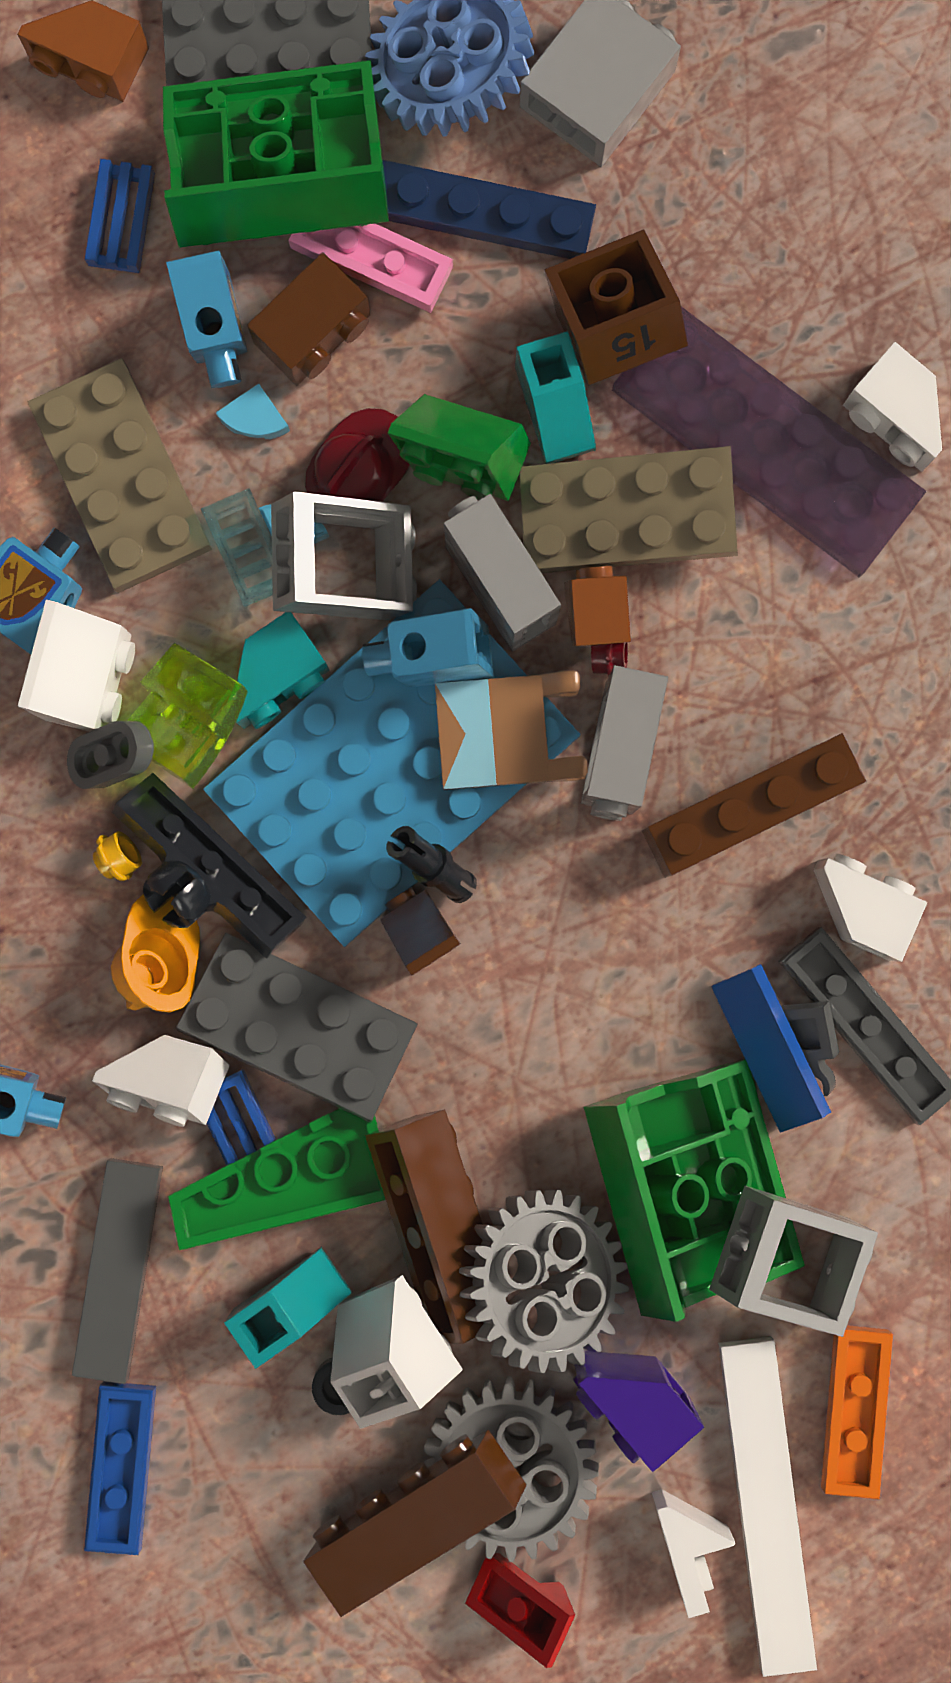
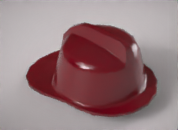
[305,408,410,502]

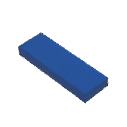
[711,964,831,1133]
[84,1381,156,1555]

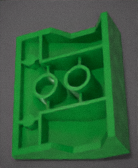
[163,60,389,248]
[583,1059,805,1322]

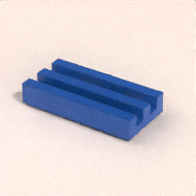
[85,159,155,273]
[207,1069,276,1166]

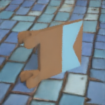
[435,670,588,790]

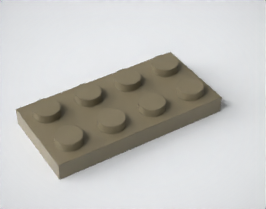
[27,358,213,593]
[520,446,738,573]

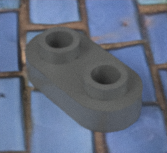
[67,721,154,789]

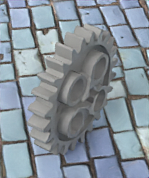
[459,1190,629,1373]
[424,1376,599,1562]

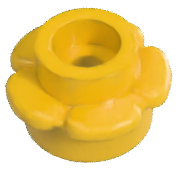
[93,831,142,881]

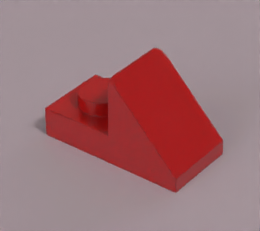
[465,1553,575,1668]

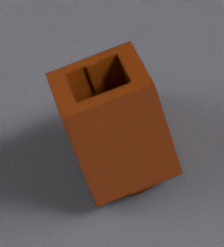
[17,0,149,102]
[564,566,631,646]

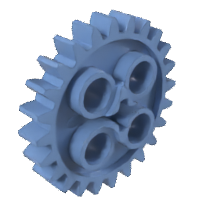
[365,0,534,137]

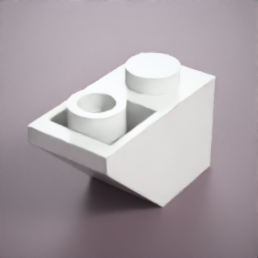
[843,342,942,472]
[814,854,928,962]
[92,1035,230,1127]

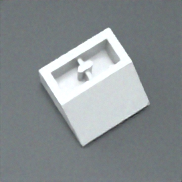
[331,1275,463,1429]

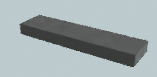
[778,927,951,1125]
[72,1158,163,1384]

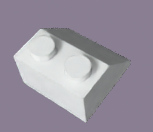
[18,600,135,732]

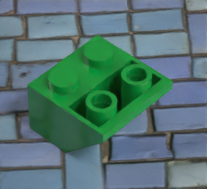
[388,394,531,501]

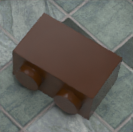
[247,252,370,386]

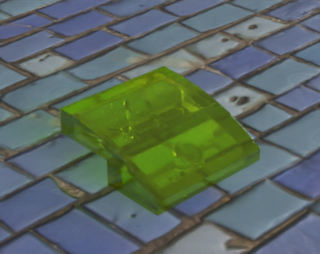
[127,642,248,789]

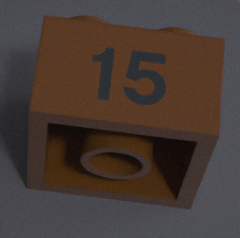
[544,229,688,386]

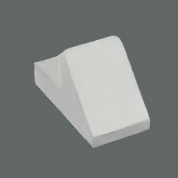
[652,1489,735,1618]

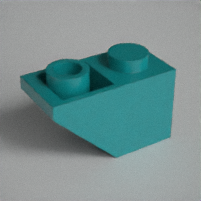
[515,331,596,464]
[231,612,330,729]
[224,1247,352,1369]

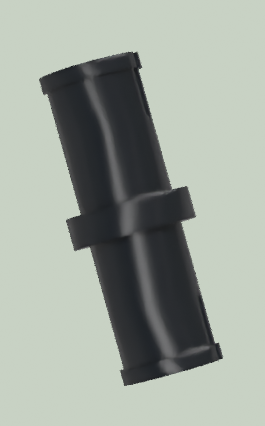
[386,826,477,903]

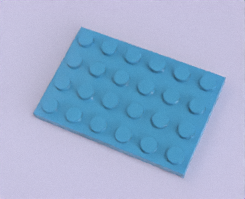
[203,579,581,947]

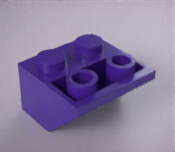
[573,1351,705,1472]

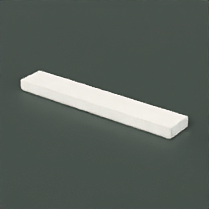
[718,1336,817,1677]

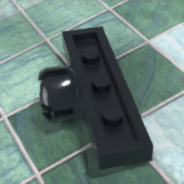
[112,773,307,959]

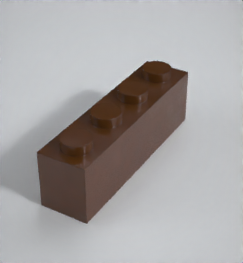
[642,733,867,878]
[365,1109,508,1344]
[303,1430,527,1617]

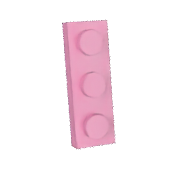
[288,224,453,313]

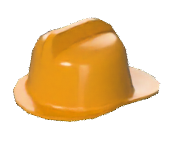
[111,895,200,1013]

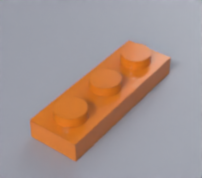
[821,1325,893,1499]

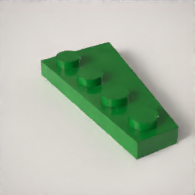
[168,1108,386,1251]

